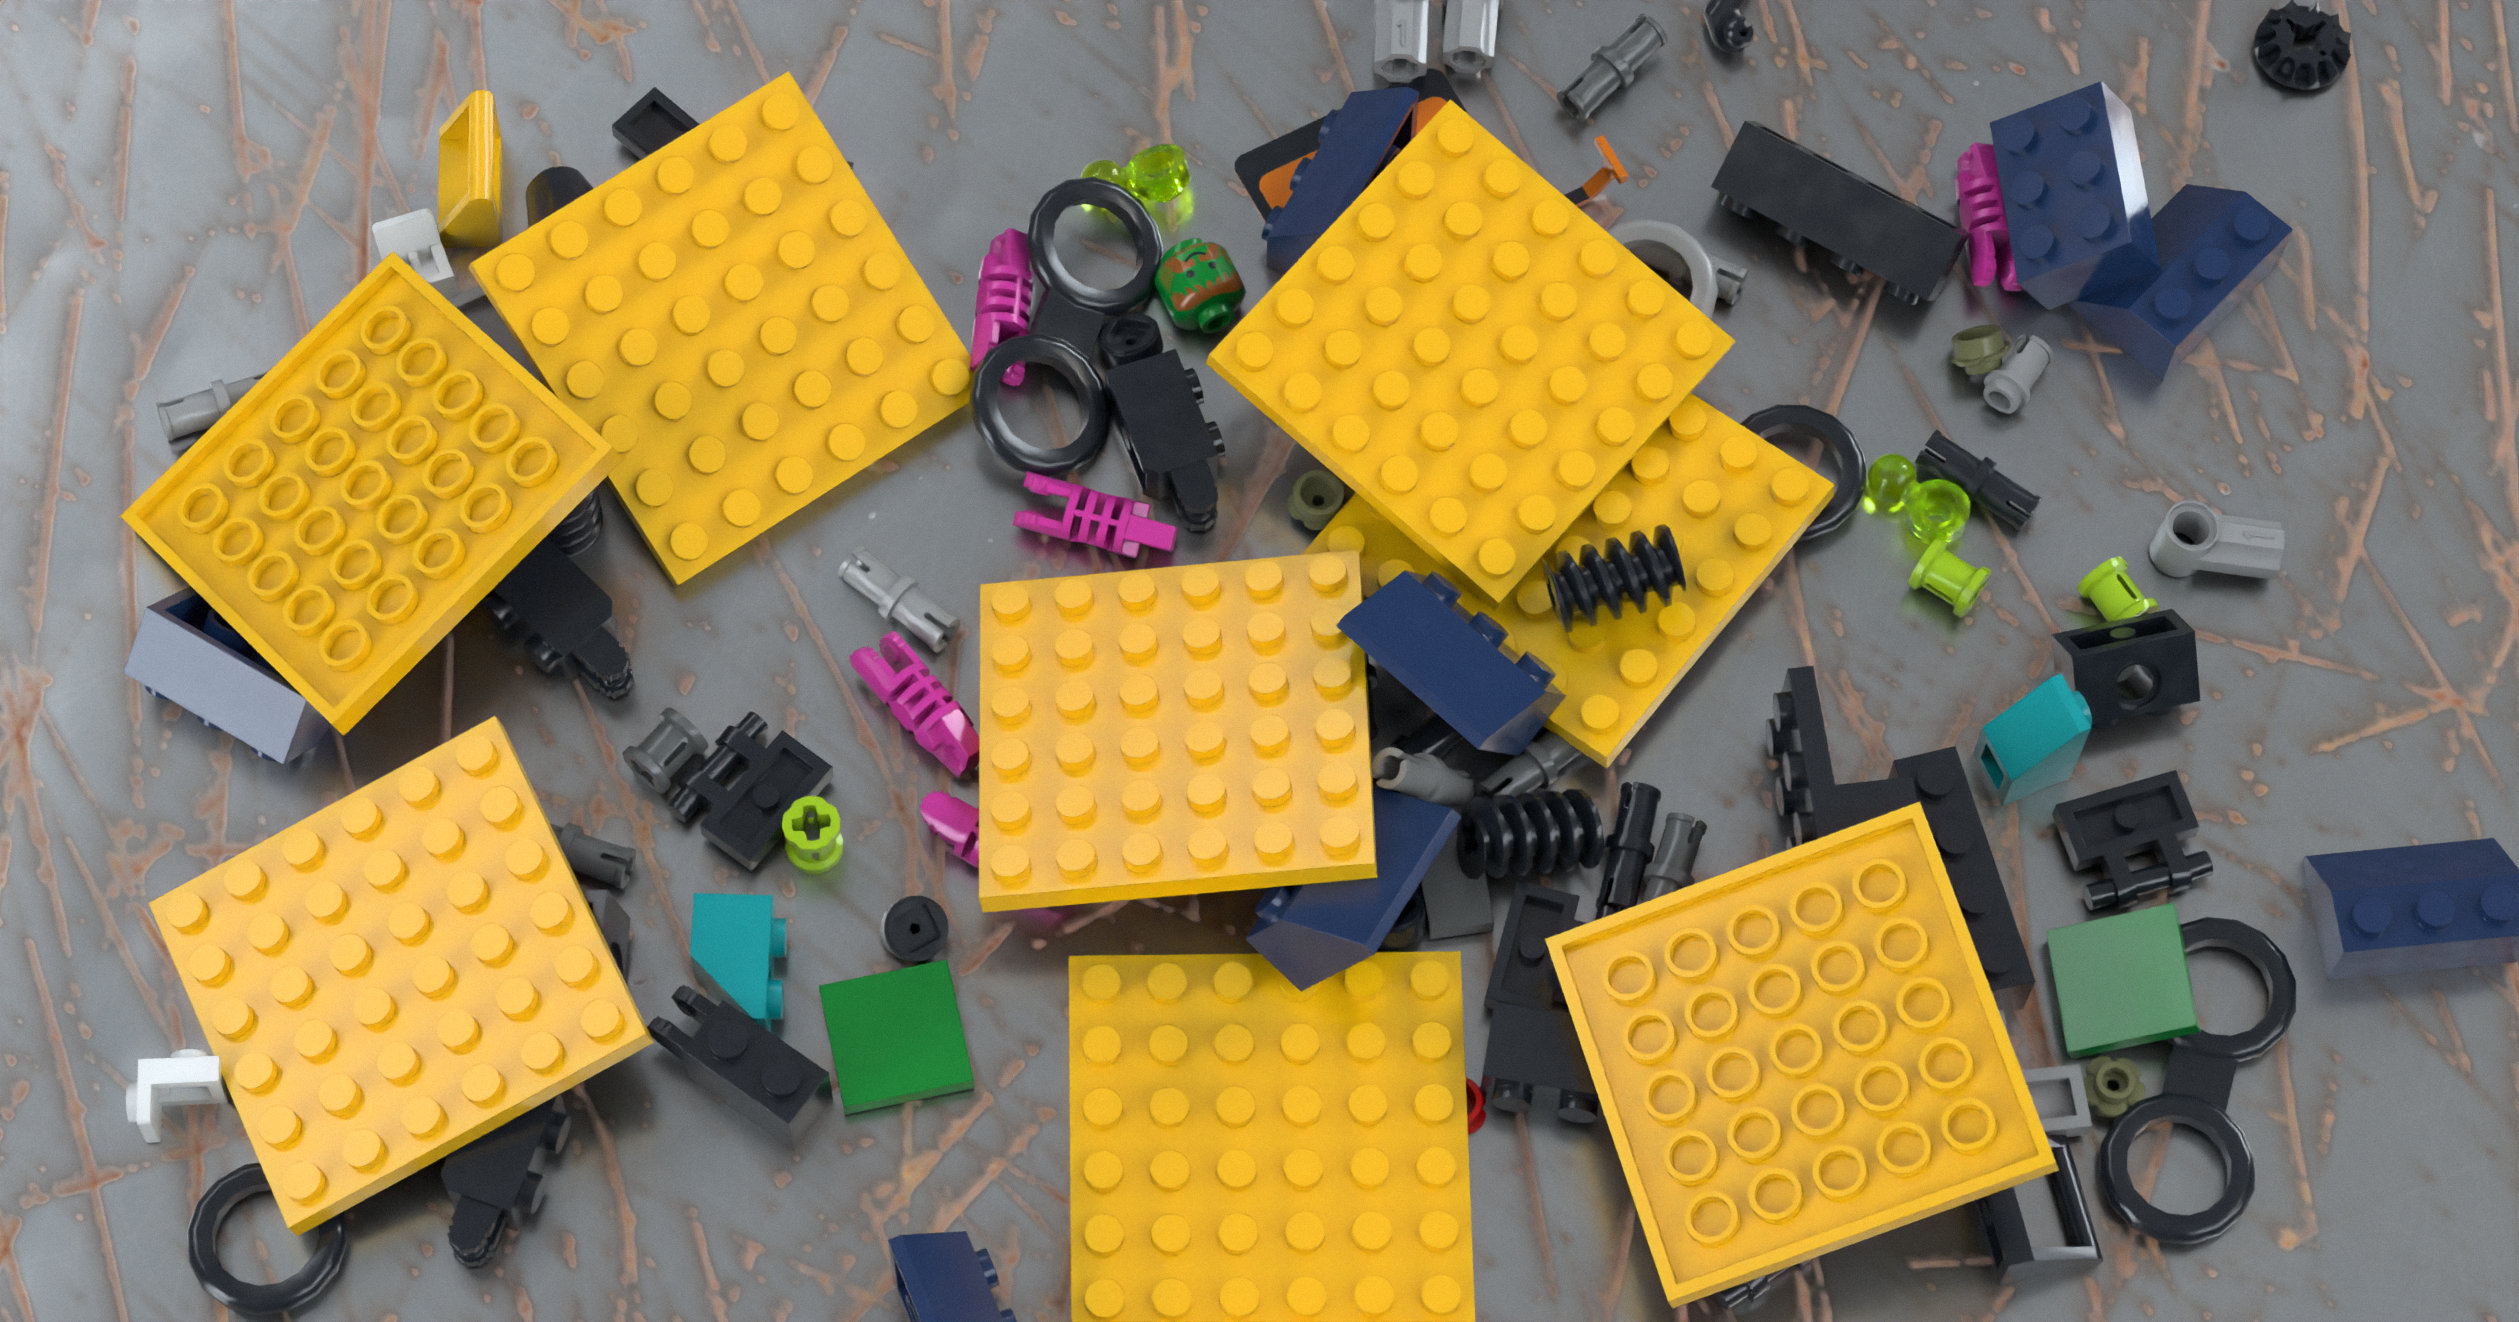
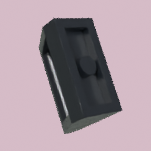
[1974,1135,2103,1286]

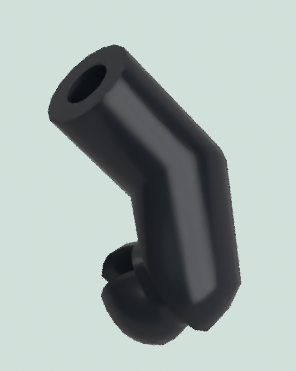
[1703,0,1754,54]

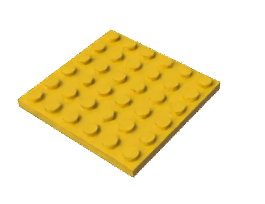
[468,71,975,588]
[1206,99,1735,611]
[120,251,624,736]
[1302,393,1835,769]
[979,549,1377,913]
[149,716,654,1236]
[1545,802,2059,1309]
[1069,951,1475,1322]

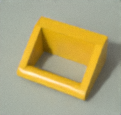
[438,90,503,248]

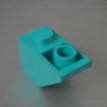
[1973,673,2092,806]
[690,893,788,1032]

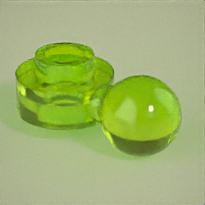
[1080,144,1192,208]
[1867,453,1971,545]

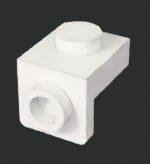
[372,208,459,299]
[126,1049,229,1143]

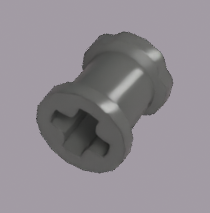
[622,708,709,794]

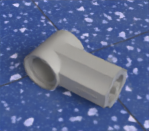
[1374,0,1429,83]
[1441,0,1504,74]
[2149,500,2285,580]

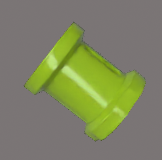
[1907,537,1992,618]
[2076,556,2160,622]
[782,796,844,874]

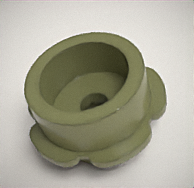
[1950,324,2011,375]
[1287,470,1349,530]
[2083,1056,2146,1118]

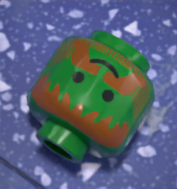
[1154,238,1246,333]

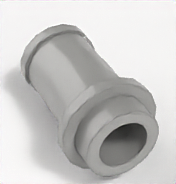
[1983,334,2054,414]

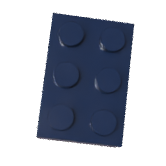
[1990,81,2161,310]

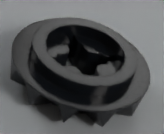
[2254,0,2351,89]

